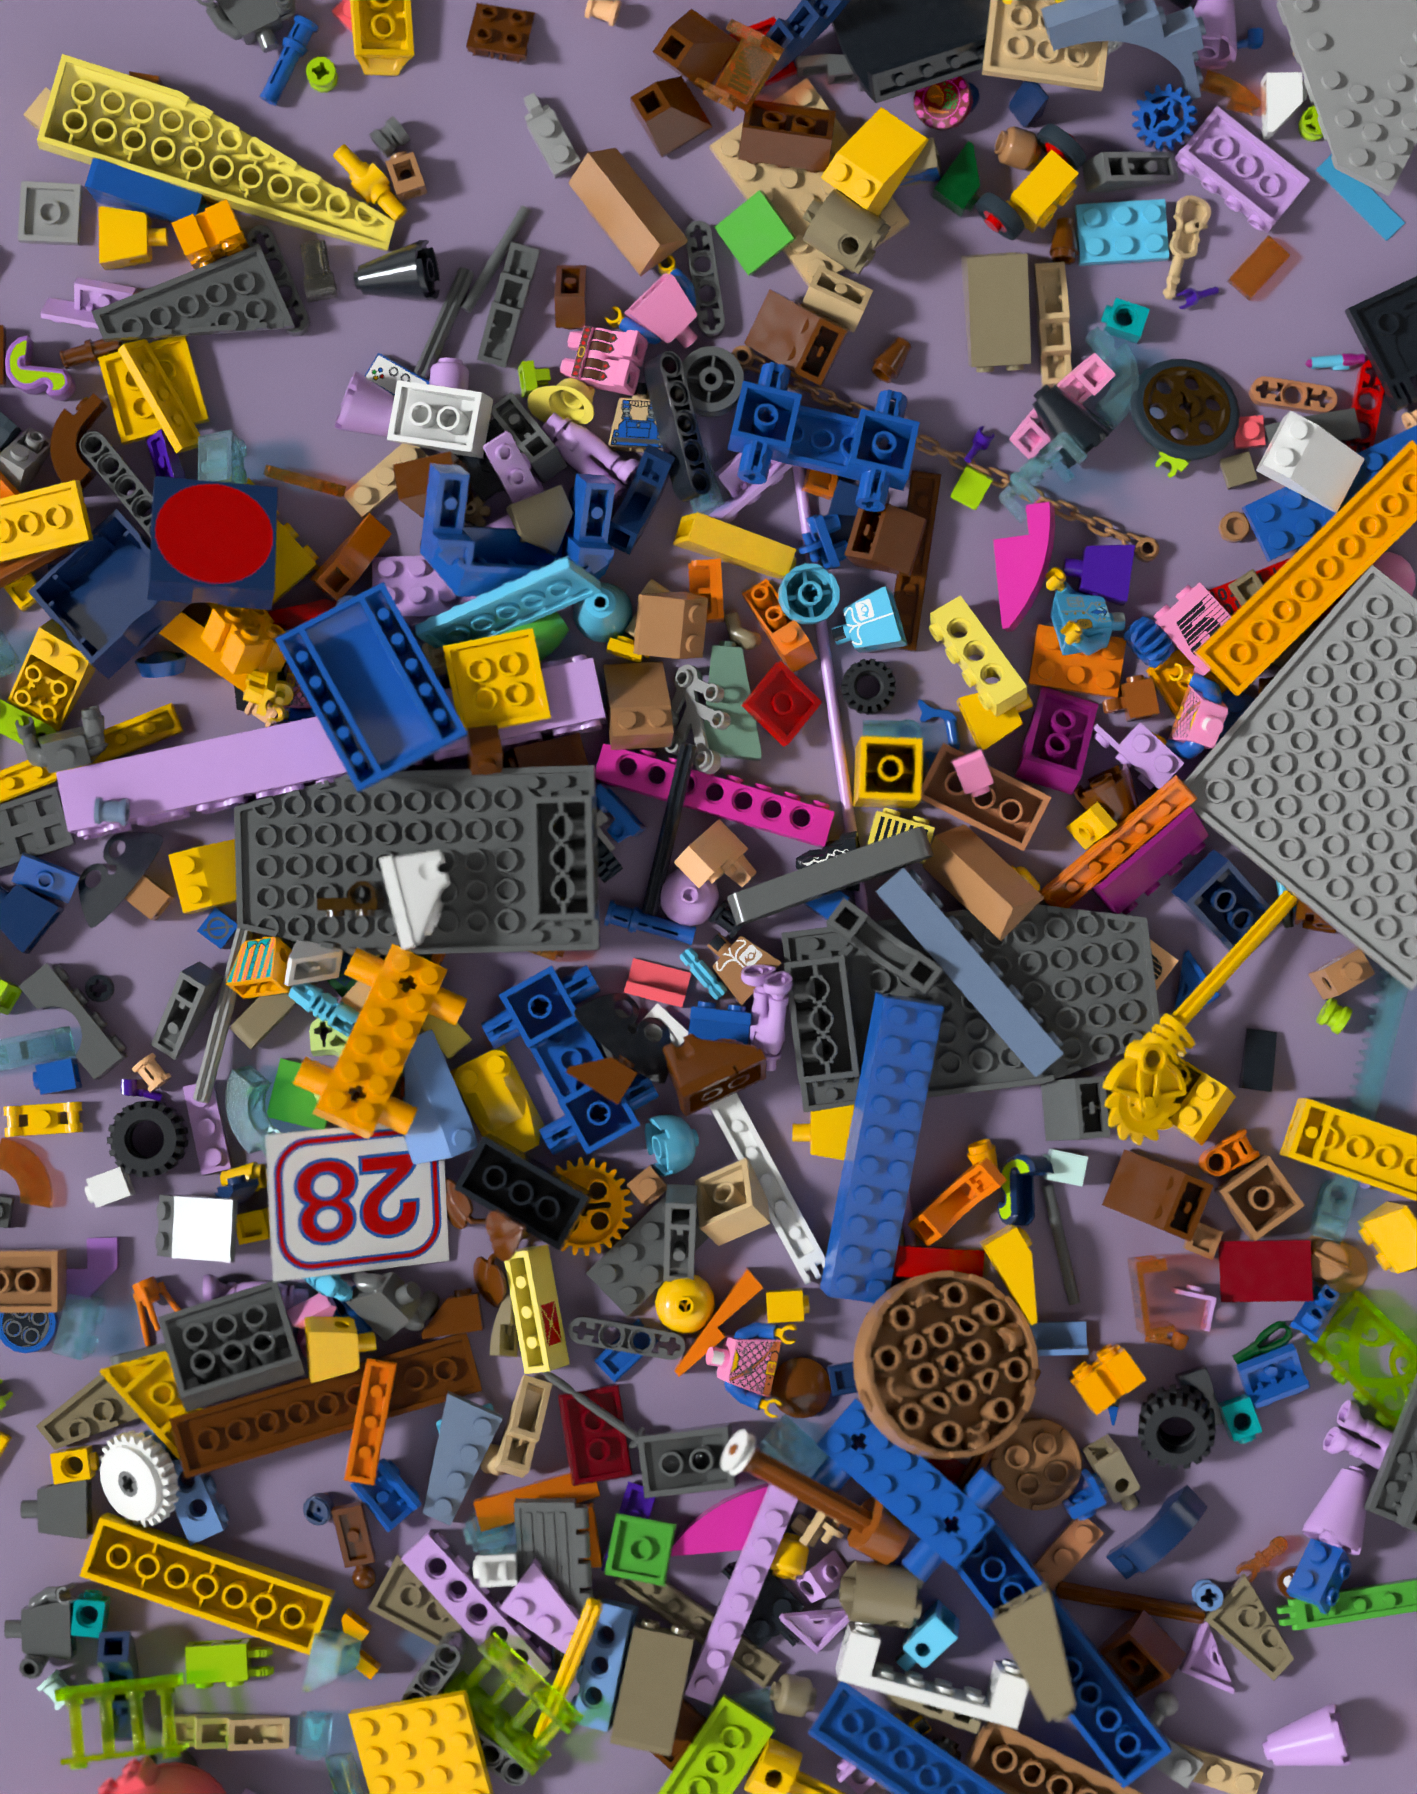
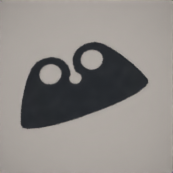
[78,831,164,928]
[574,993,671,1084]

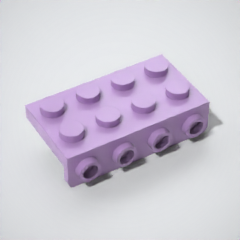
[1175,106,1310,233]
[372,556,477,631]

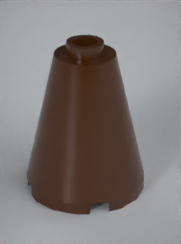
[1074,764,1139,825]

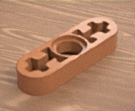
[1249,376,1337,415]

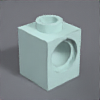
[1043,1149,1088,1187]

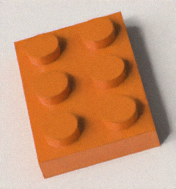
[1028,624,1126,698]

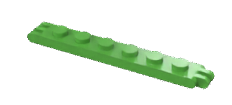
[1276,1578,1417,1630]

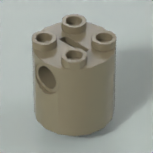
[803,189,891,274]
[839,1560,923,1628]

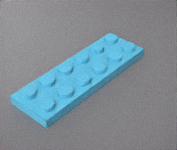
[415,557,602,649]

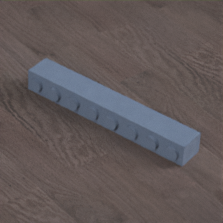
[876,867,1064,1077]

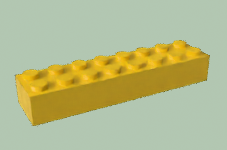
[79,1512,336,1656]

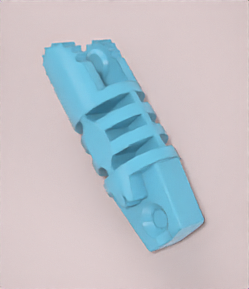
[288,983,360,1037]
[303,1274,353,1302]

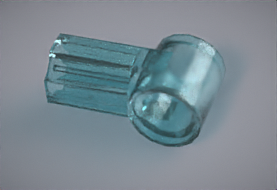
[863,719,922,738]

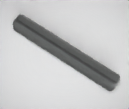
[414,267,474,380]

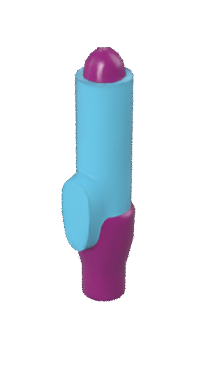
[1305,353,1365,370]

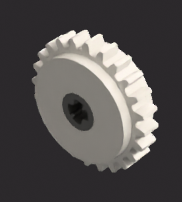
[99,1430,179,1527]

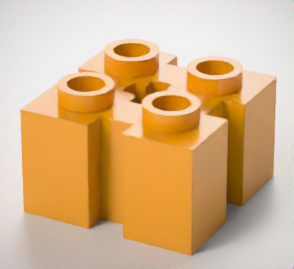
[171,199,250,270]
[201,607,286,675]
[1068,1343,1147,1415]

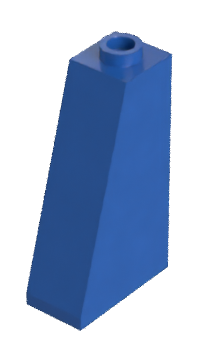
[85,157,209,223]

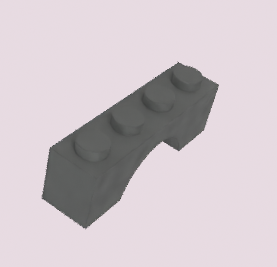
[826,898,943,997]
[19,963,128,1080]

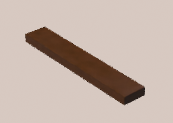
[891,470,942,652]

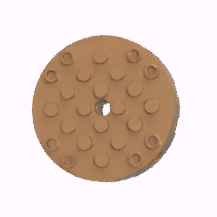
[853,1271,1039,1459]

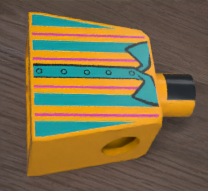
[226,934,292,999]

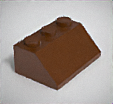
[738,99,836,173]

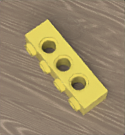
[929,595,1027,717]

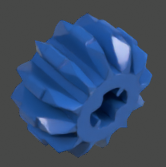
[1124,616,1174,668]

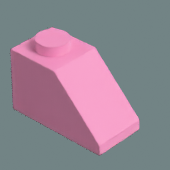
[951,748,994,797]

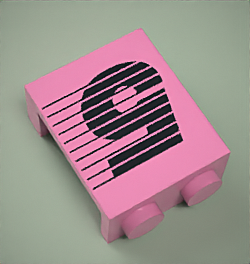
[1153,582,1231,676]

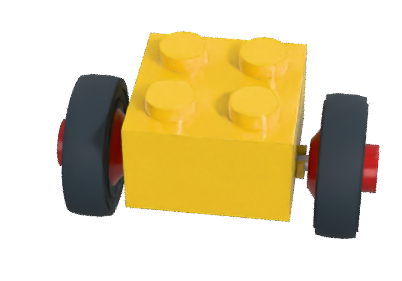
[975,124,1086,240]

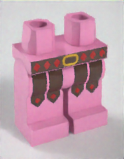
[560,326,648,396]

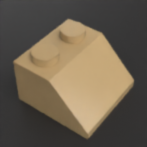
[695,1157,771,1246]

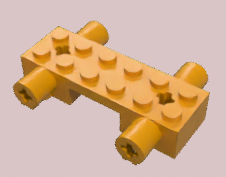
[293,944,468,1139]

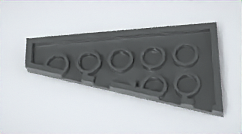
[92,244,295,342]

